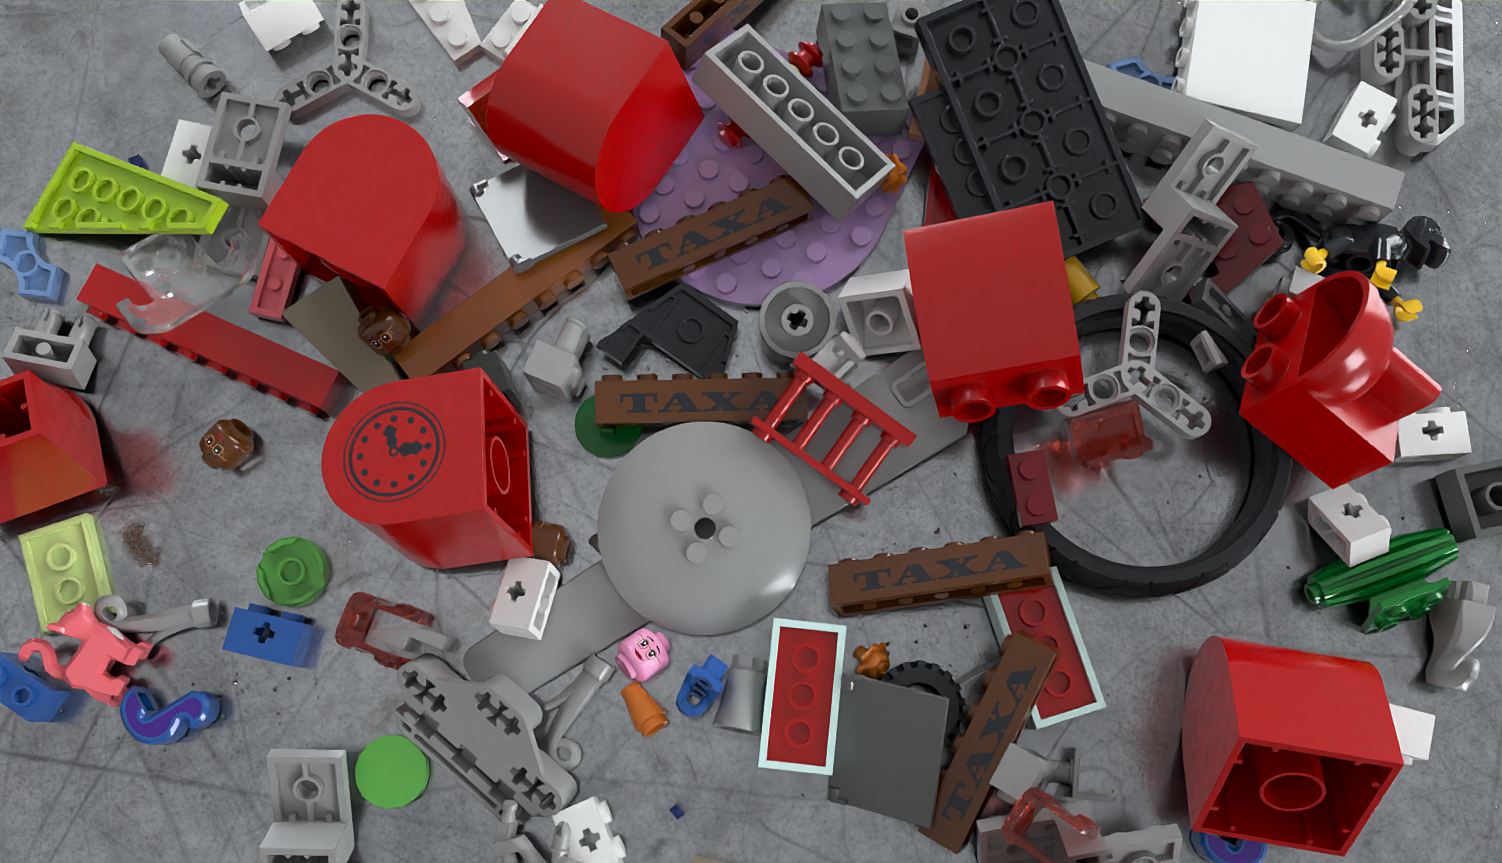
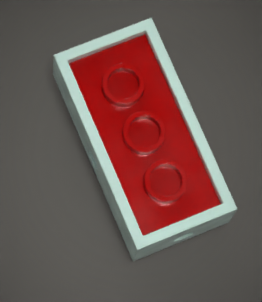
[983,566,1106,730]
[758,618,846,775]

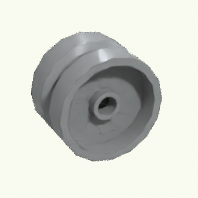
[758,281,836,358]

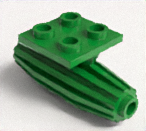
[1304,527,1459,633]

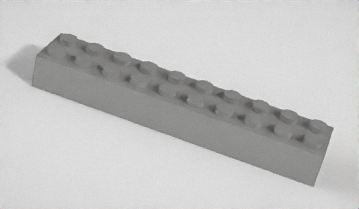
[1083,59,1405,227]

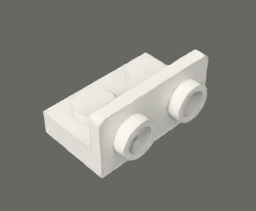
[480,0,544,64]

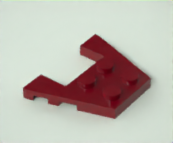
[1143,182,1284,303]

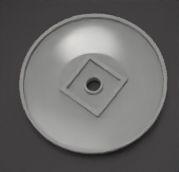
[598,422,811,635]

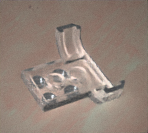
[115,232,258,334]

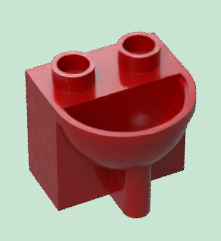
[1239,271,1441,489]
[0,370,108,524]

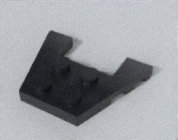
[596,282,739,379]

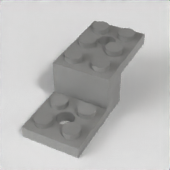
[193,92,292,279]
[1122,119,1259,301]
[259,749,355,863]
[976,800,1182,863]

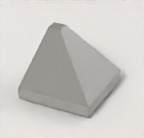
[1190,330,1228,373]

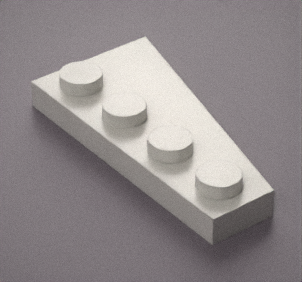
[407,0,481,66]

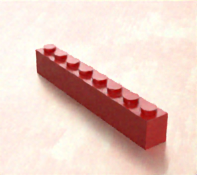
[76,263,349,416]

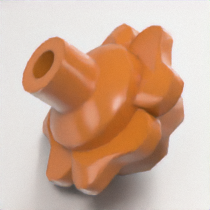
[881,153,907,194]
[854,642,891,679]

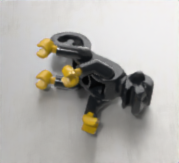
[1269,209,1451,322]

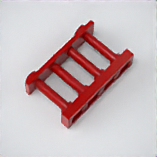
[749,351,917,507]

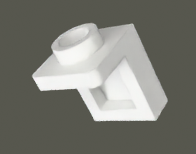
[810,331,866,379]

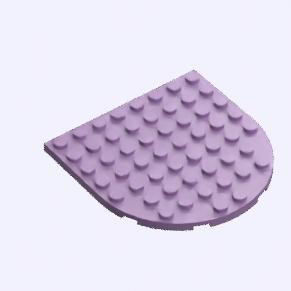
[632,29,925,308]

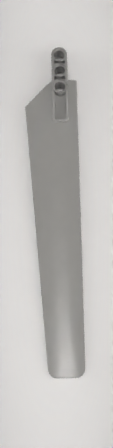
[463,348,968,707]

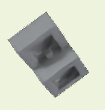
[370,627,455,652]

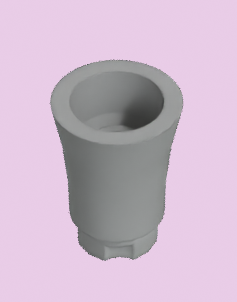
[712,654,767,736]

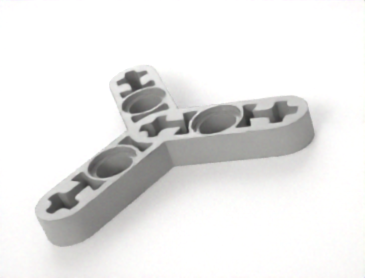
[274,0,421,119]
[1052,291,1211,439]

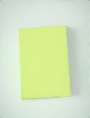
[18,513,117,636]

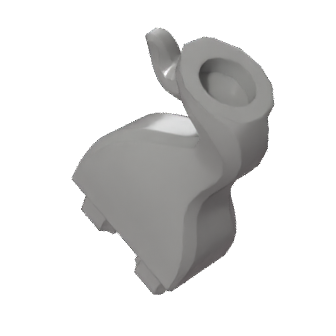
[1425,580,1496,692]

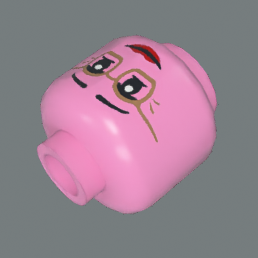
[615,628,670,682]

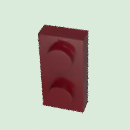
[1005,449,1058,528]

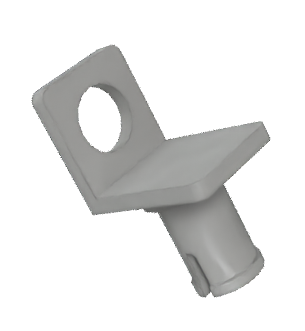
[1050,747,1116,803]

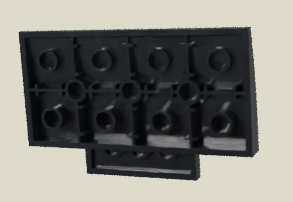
[908,0,1150,259]

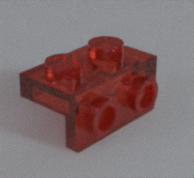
[1065,399,1154,470]

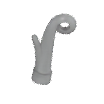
[94,595,218,644]
[543,653,615,771]

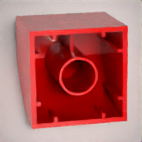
[903,201,1085,423]

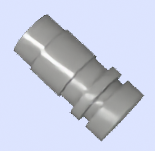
[158,34,226,98]

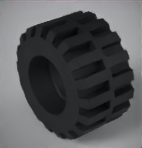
[879,660,966,747]

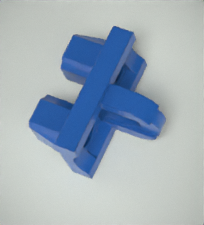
[676,654,728,718]

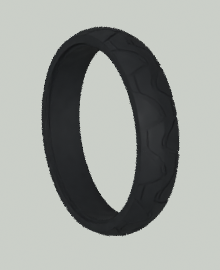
[982,294,1293,597]

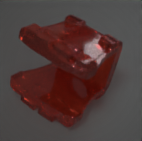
[335,592,430,670]
[1001,788,1101,863]

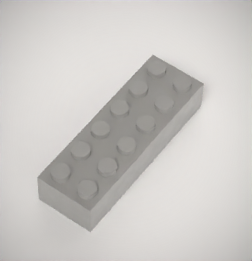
[691,24,896,223]

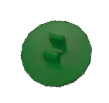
[574,394,643,459]

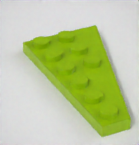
[22,142,229,235]

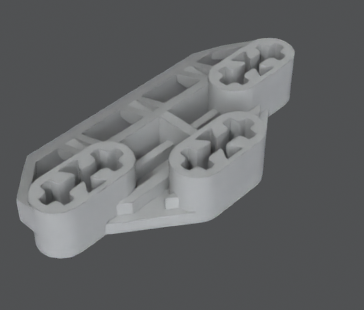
[1360,0,1465,156]
[395,653,577,825]

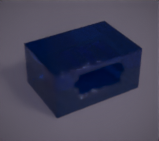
[128,154,147,170]
[669,803,685,820]

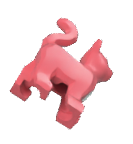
[18,602,154,708]

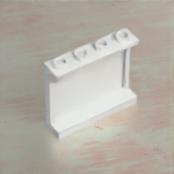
[1171,0,1316,132]

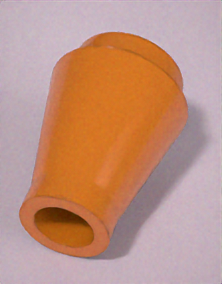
[620,681,668,738]

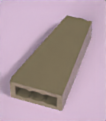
[282,276,407,393]

